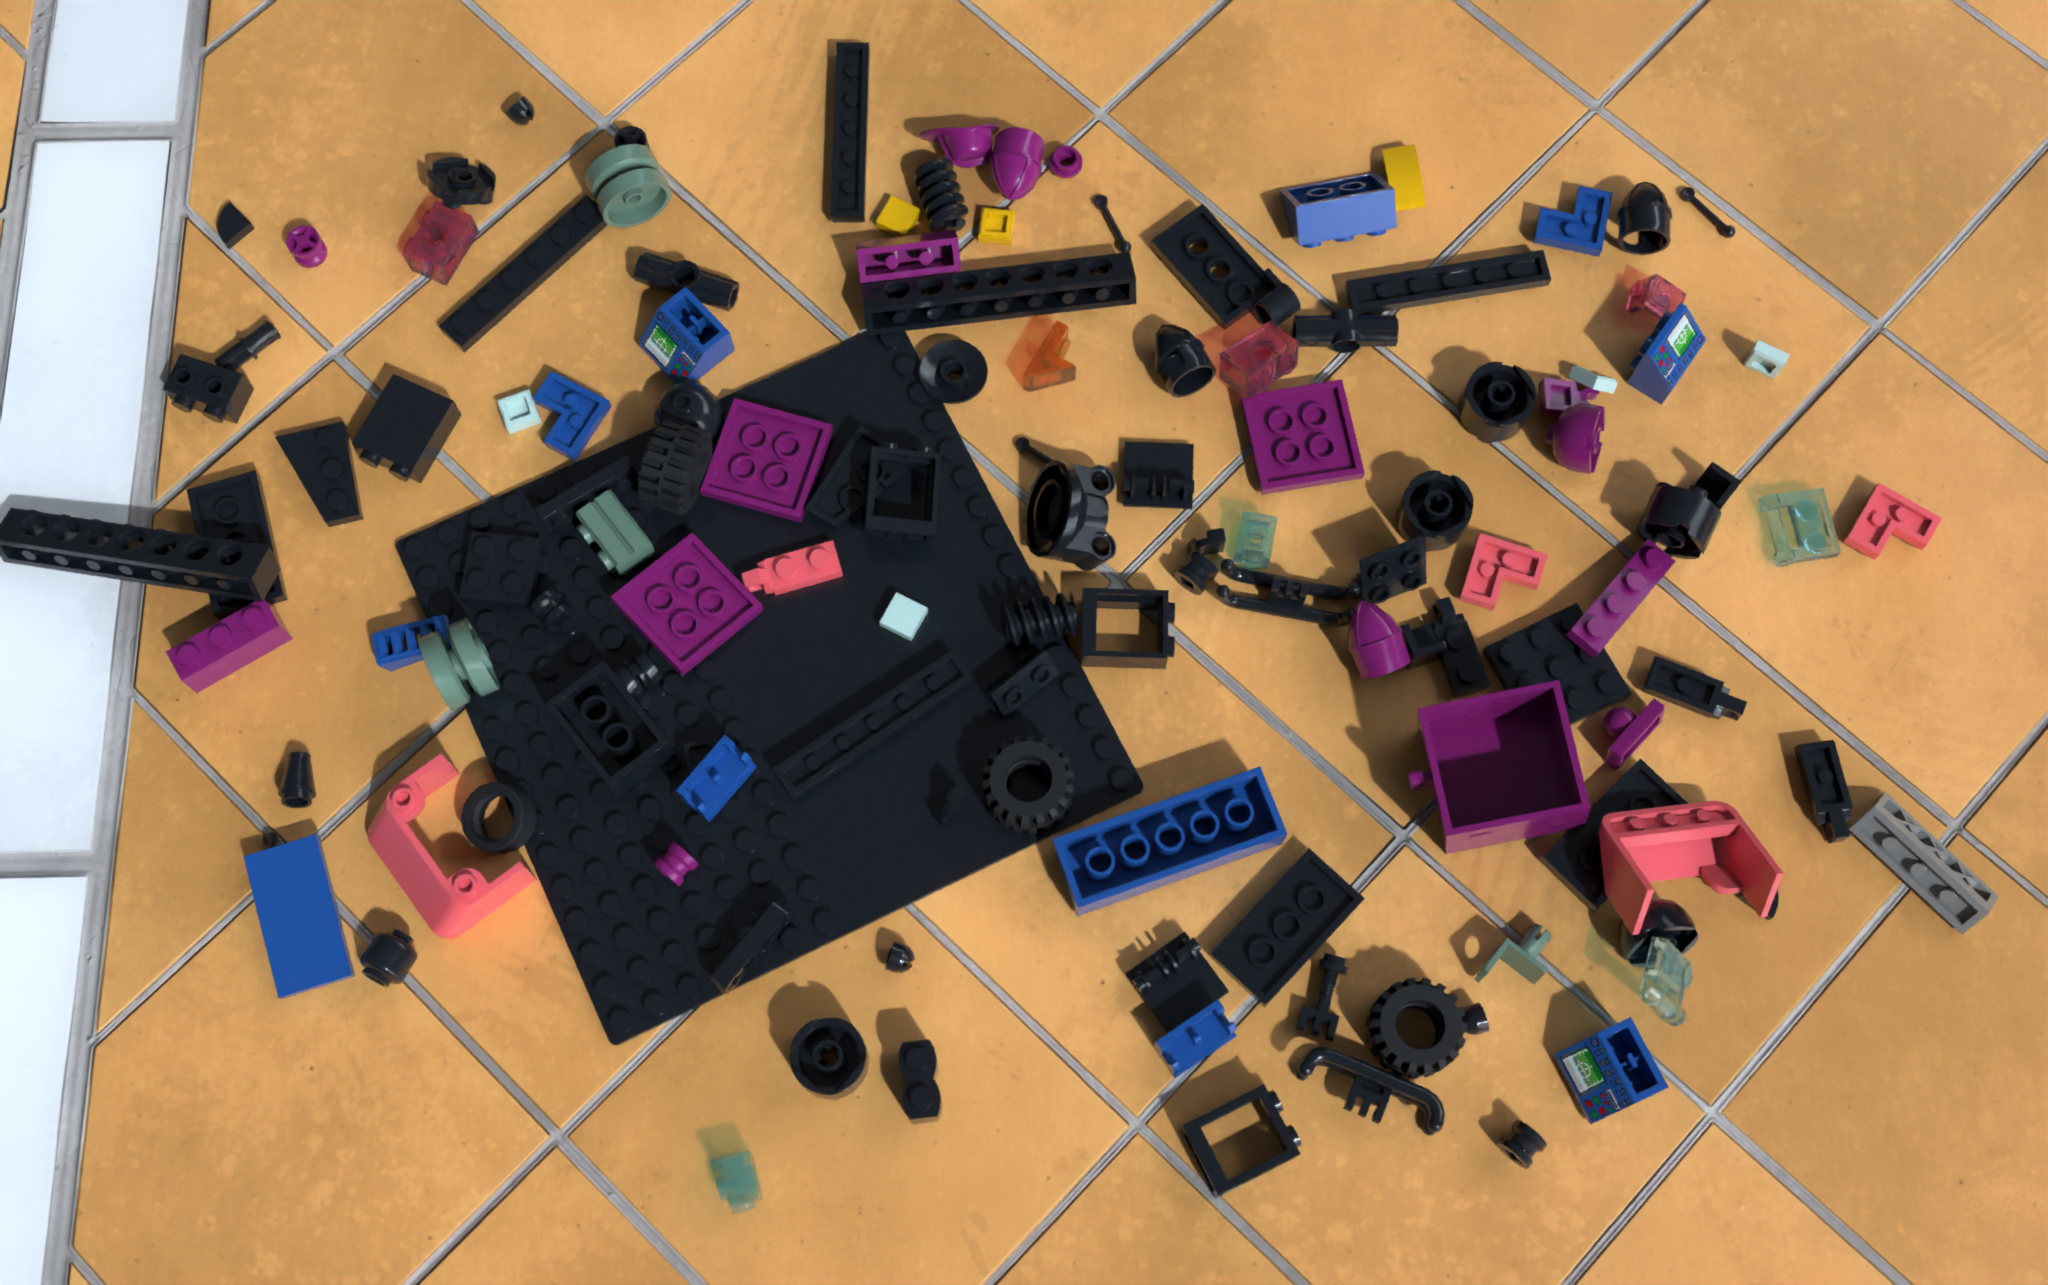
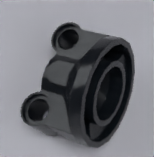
[1024,460,1116,571]

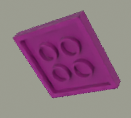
[1240,379,1365,495]
[700,398,833,523]
[610,532,763,677]

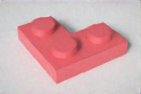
[1843,483,1942,560]
[1459,533,1548,611]

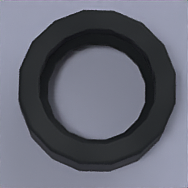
[461,782,537,854]

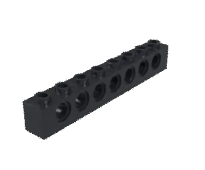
[861,252,1136,335]
[0,508,281,602]

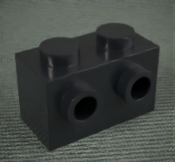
[163,354,254,424]

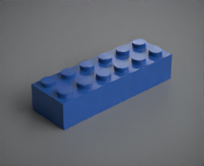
[1052,767,1287,917]

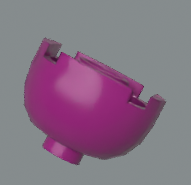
[1546,404,1605,474]

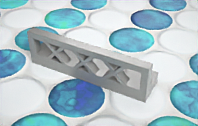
[1849,792,1998,934]

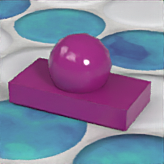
[1603,698,1665,770]

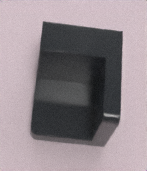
[1694,462,1741,510]
[1401,623,1448,670]

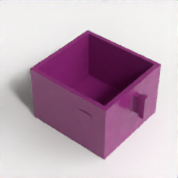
[1408,680,1591,854]

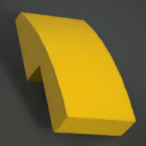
[1382,144,1426,211]

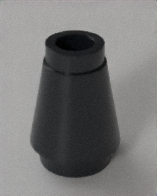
[278,751,316,808]

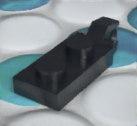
[1431,597,1491,698]
[1641,656,1747,721]
[1794,740,1853,844]

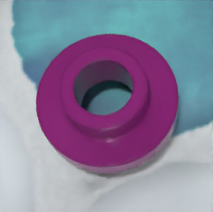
[1050,146,1083,179]

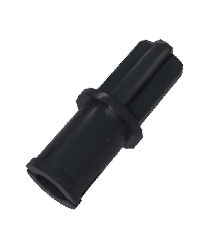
[214,320,281,371]

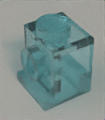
[1233,511,1278,570]
[710,1151,763,1214]

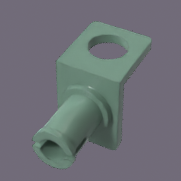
[1474,923,1551,984]

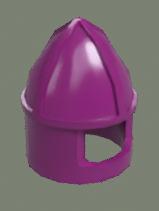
[989,127,1044,201]
[1347,600,1411,679]

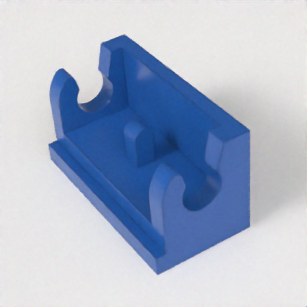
[676,735,757,822]
[1154,1000,1237,1078]

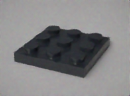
[1482,603,1632,726]

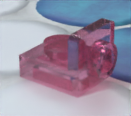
[1626,273,1686,320]

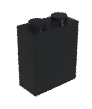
[352,374,462,483]

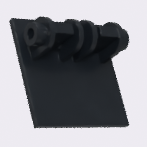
[1123,441,1194,509]
[1352,534,1427,604]
[1125,931,1229,1033]

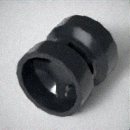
[613,650,663,699]

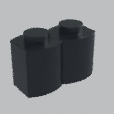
[898,1039,942,1124]

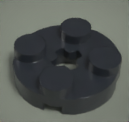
[427,157,496,209]

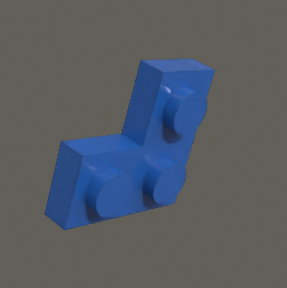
[1533,186,1612,257]
[533,371,612,462]

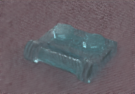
[1758,488,1841,567]
[1639,937,1693,1026]

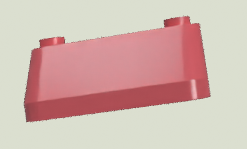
[367,753,537,939]
[1599,801,1784,935]

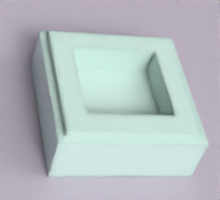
[1743,340,1790,379]
[497,389,542,434]
[879,592,928,641]

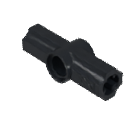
[634,252,740,312]
[1292,309,1399,353]

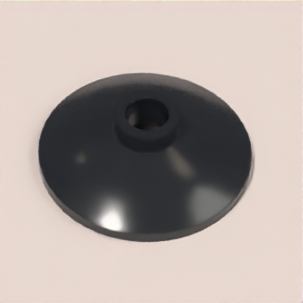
[919,340,988,404]

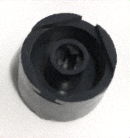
[1458,361,1536,443]
[1396,470,1474,552]
[1636,482,1722,559]
[790,1018,869,1100]

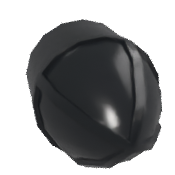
[1617,182,1672,255]
[1153,324,1216,397]

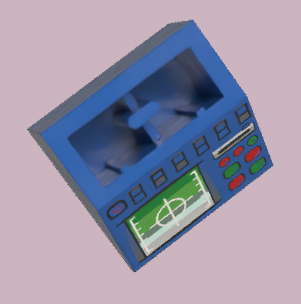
[638,286,735,384]
[1627,302,1706,405]
[1553,1017,1668,1124]

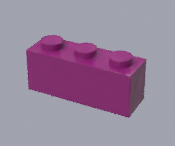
[855,230,962,283]
[166,599,293,693]

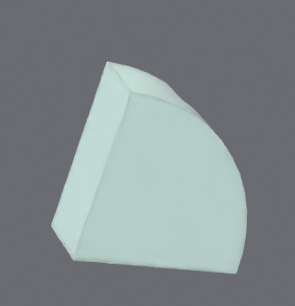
[1568,366,1618,394]

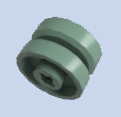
[585,144,672,228]
[418,617,500,710]

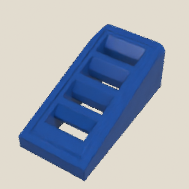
[371,614,452,671]

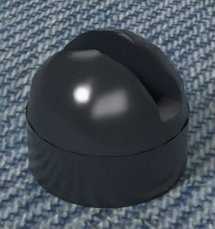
[505,96,534,125]
[885,941,915,973]
[1462,1002,1489,1035]

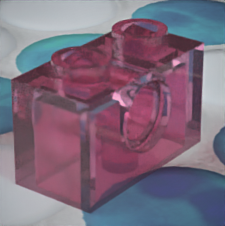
[403,200,479,286]
[1219,321,1299,400]

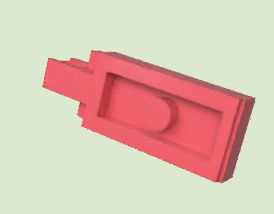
[741,540,843,596]

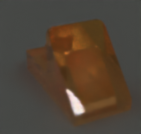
[1023,320,1076,392]

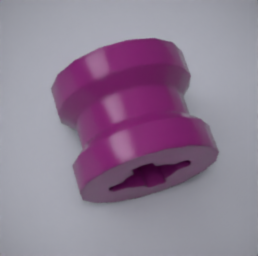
[286,225,328,268]
[651,840,699,887]

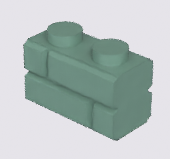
[576,490,655,576]

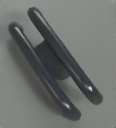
[1216,559,1361,627]
[1294,1046,1445,1136]

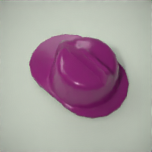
[920,124,1000,168]

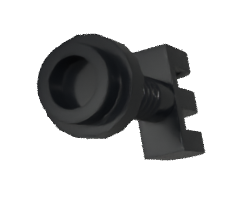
[1296,953,1348,1041]

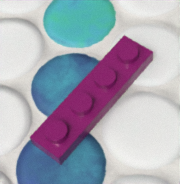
[1566,539,1675,658]

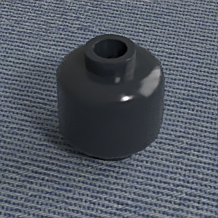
[360,929,418,988]

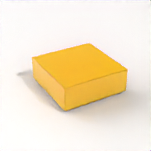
[876,195,921,237]
[978,207,1015,246]

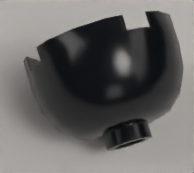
[654,382,724,444]
[1619,898,1698,967]

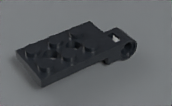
[1150,204,1301,330]

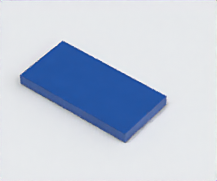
[243,834,355,999]

